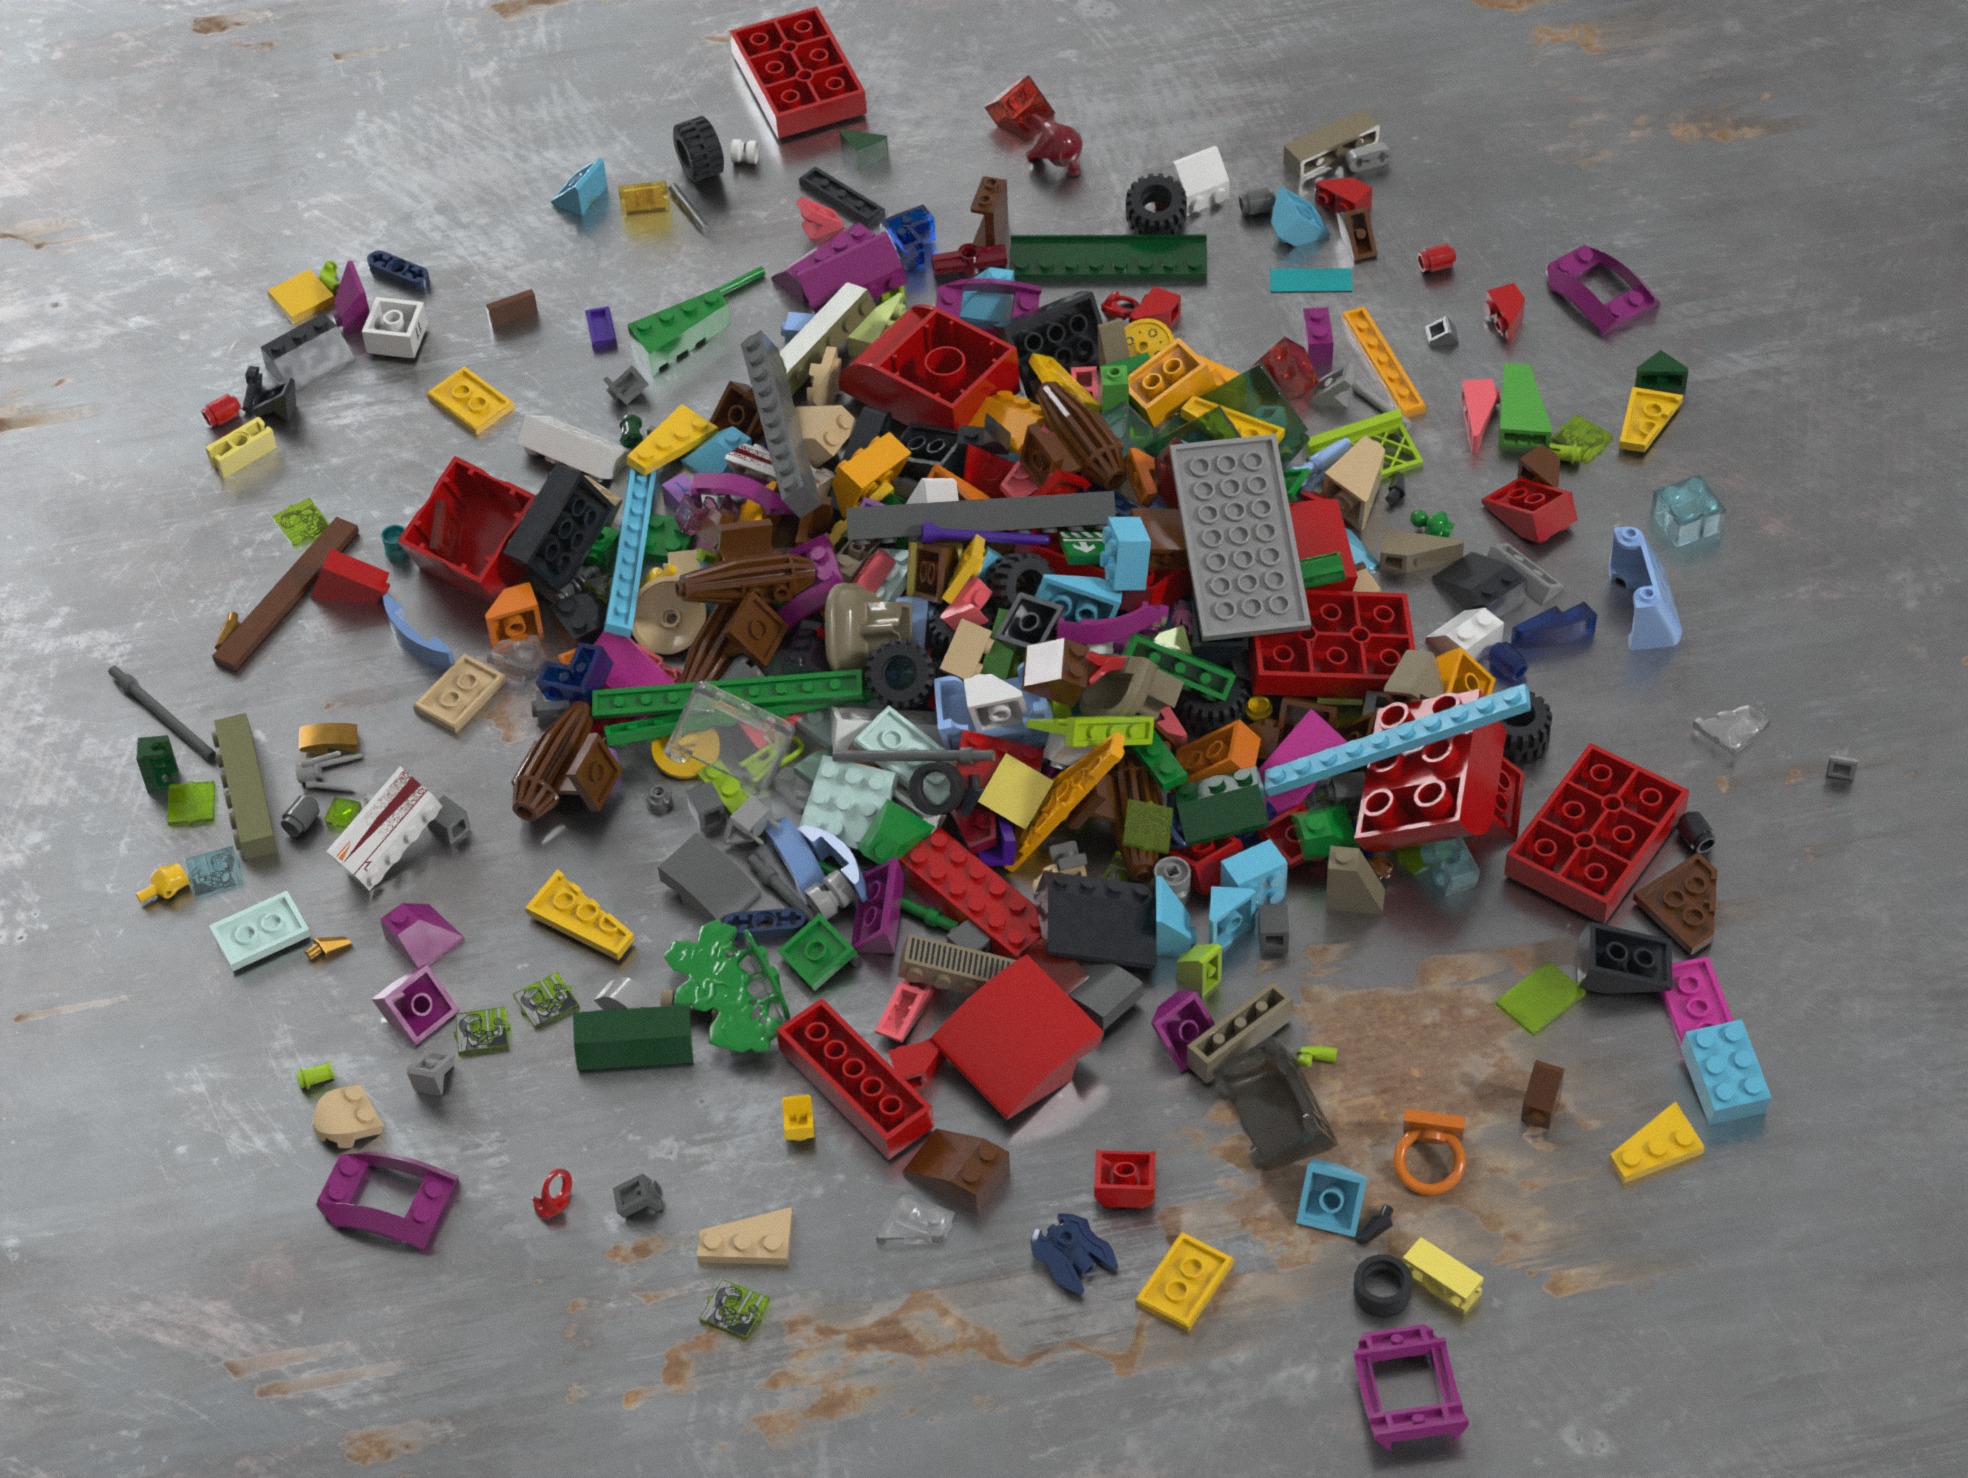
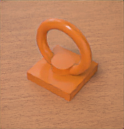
[1393,1109,1466,1196]

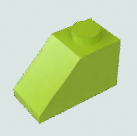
[1176,943,1222,998]

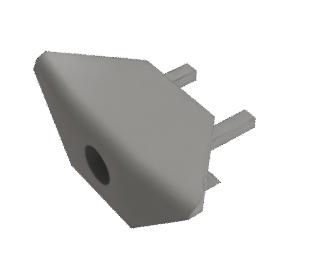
[722,794,780,846]

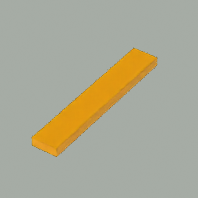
[1341,306,1426,418]

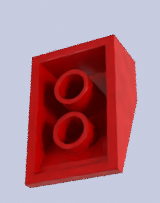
[1481,477,1578,543]
[1159,833,1244,895]

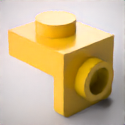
[782,1094,815,1141]

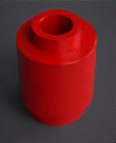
[1417,243,1456,273]
[201,393,241,428]

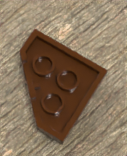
[1633,852,1717,955]

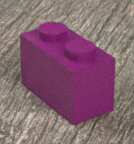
[1302,307,1334,366]

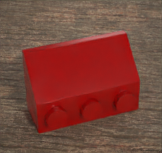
[949,729,1044,795]
[1477,756,1525,840]

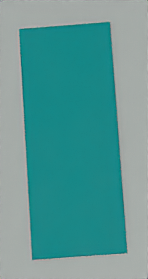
[1270,268,1352,292]

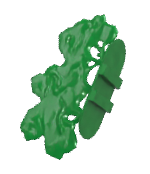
[664,919,790,1053]

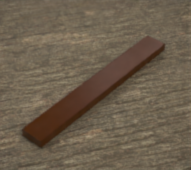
[212,516,359,671]

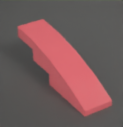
[875,979,937,1043]

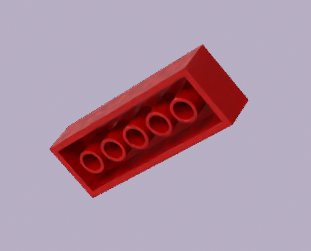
[899,827,1046,962]
[776,998,934,1160]

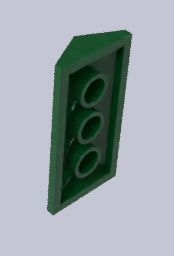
[573,1004,694,1070]

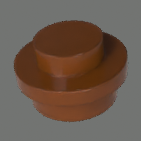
[1367,854,1394,879]

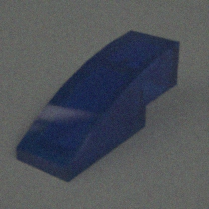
[1510,601,1597,649]

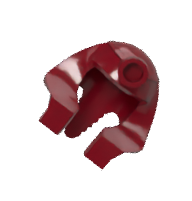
[1026,114,1083,176]

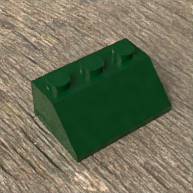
[1175,766,1269,847]

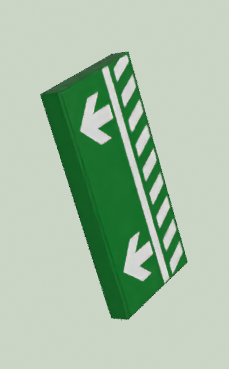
[1058,531,1105,565]

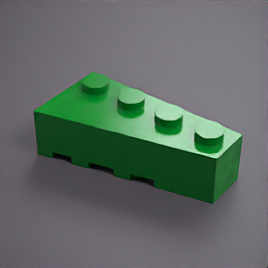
[628,288,731,376]

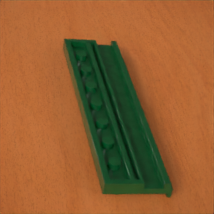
[1009,234,1207,282]

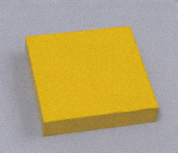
[267,269,335,324]

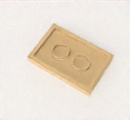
[413,653,507,733]

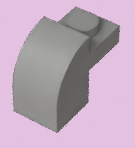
[594,976,656,1010]

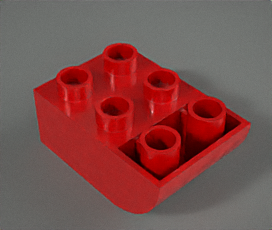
[838,304,1020,430]
[1354,689,1506,853]

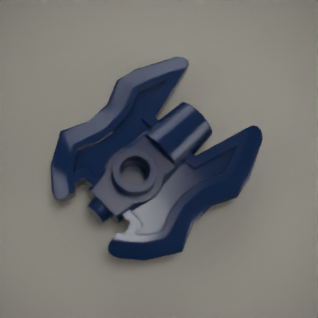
[1030,1213,1118,1294]

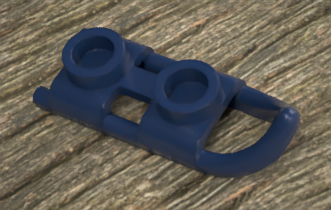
[1165,792,1187,850]

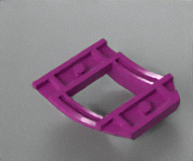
[1546,244,1661,336]
[935,278,1042,337]
[691,473,797,516]
[766,533,845,641]
[1052,601,1169,653]
[316,1152,458,1252]
[1353,1324,1469,1452]

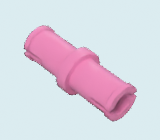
[1171,599,1193,636]

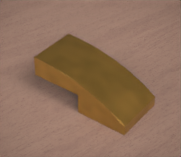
[299,723,358,755]

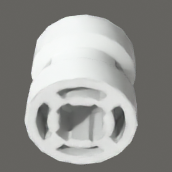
[731,139,759,164]

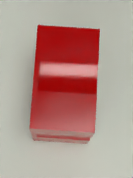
[397,455,536,605]

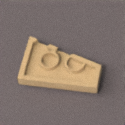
[697,1207,793,1265]

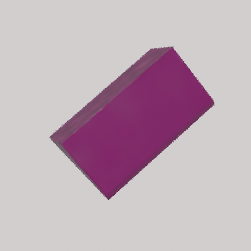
[851,857,905,954]

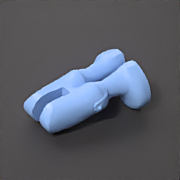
[1288,438,1352,502]

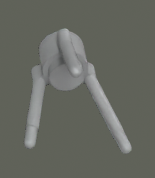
[296,751,363,792]

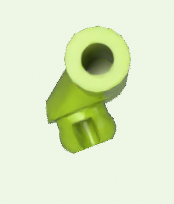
[319,260,340,294]
[1296,1045,1338,1067]

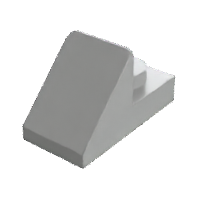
[1308,362,1355,408]
[407,1049,455,1096]

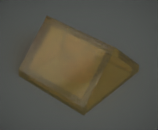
[618,180,670,216]

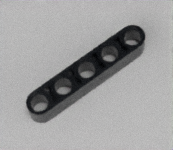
[827,405,892,523]

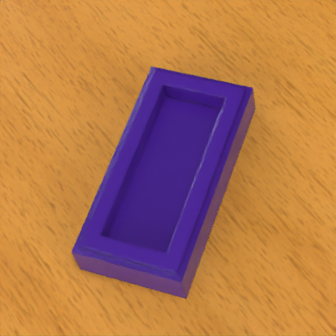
[585,306,617,350]

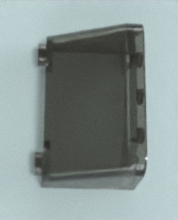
[1213,1035,1338,1172]

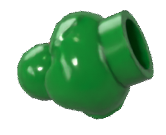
[1410,510,1454,538]

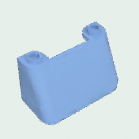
[1608,527,1682,651]
[934,662,1053,750]

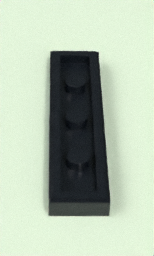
[799,166,885,228]

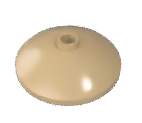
[632,576,707,655]

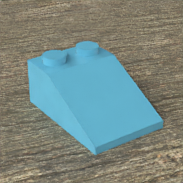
[1035,574,1122,622]

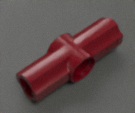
[931,243,1008,276]

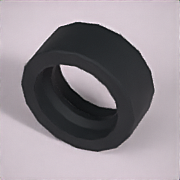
[908,761,965,816]
[1353,1254,1412,1316]

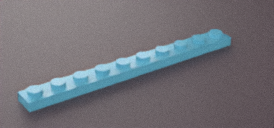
[604,467,657,638]
[1265,683,1531,797]

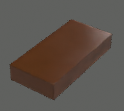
[486,289,538,328]

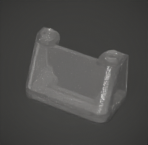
[663,681,796,798]

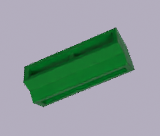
[1299,551,1346,589]

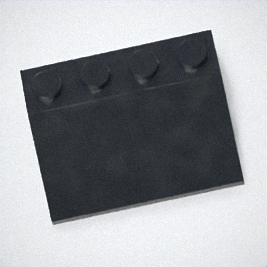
[993,291,1103,399]
[503,463,616,593]
[1034,871,1156,969]

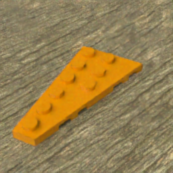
[1004,731,1125,873]

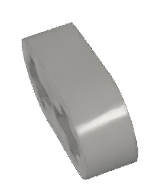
[1345,142,1392,172]

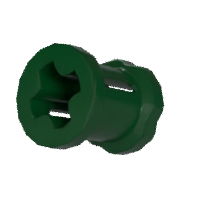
[620,414,643,448]

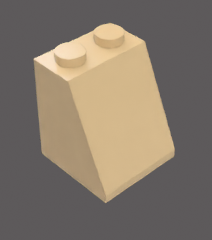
[795,405,857,469]
[1322,435,1385,532]

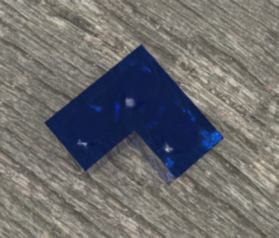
[880,204,936,271]
[535,642,614,706]

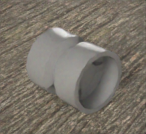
[1154,856,1191,906]
[803,869,857,920]

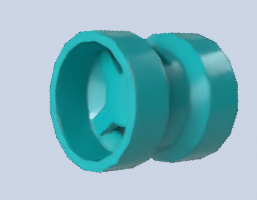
[381,525,409,561]

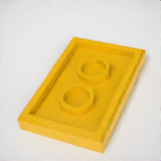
[427,366,515,435]
[1135,1232,1234,1332]

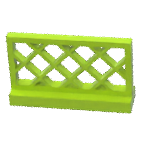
[1302,408,1424,485]
[1026,715,1154,747]

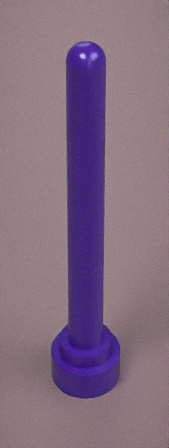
[921,522,1050,545]

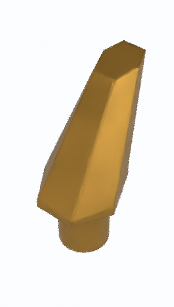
[214,612,240,650]
[304,936,352,960]

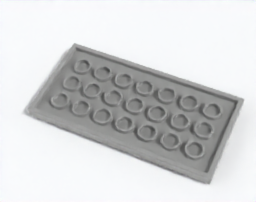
[1169,434,1311,641]

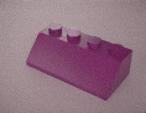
[771,223,876,304]
[796,231,908,314]

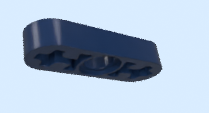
[367,250,430,291]
[724,908,807,941]

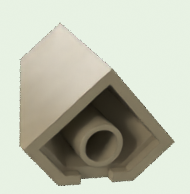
[1384,649,1445,704]
[1326,846,1385,915]

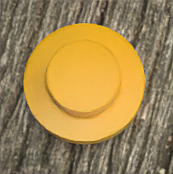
[1245,695,1272,721]

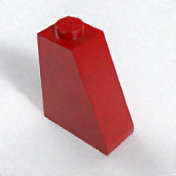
[310,548,391,607]

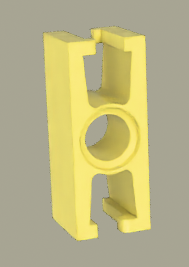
[205,416,277,478]
[1402,1237,1484,1314]

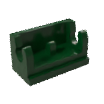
[136,735,179,793]

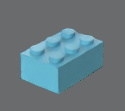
[1680,1019,1772,1126]

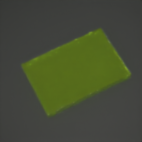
[1495,960,1586,1036]

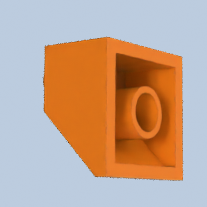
[485,582,545,654]

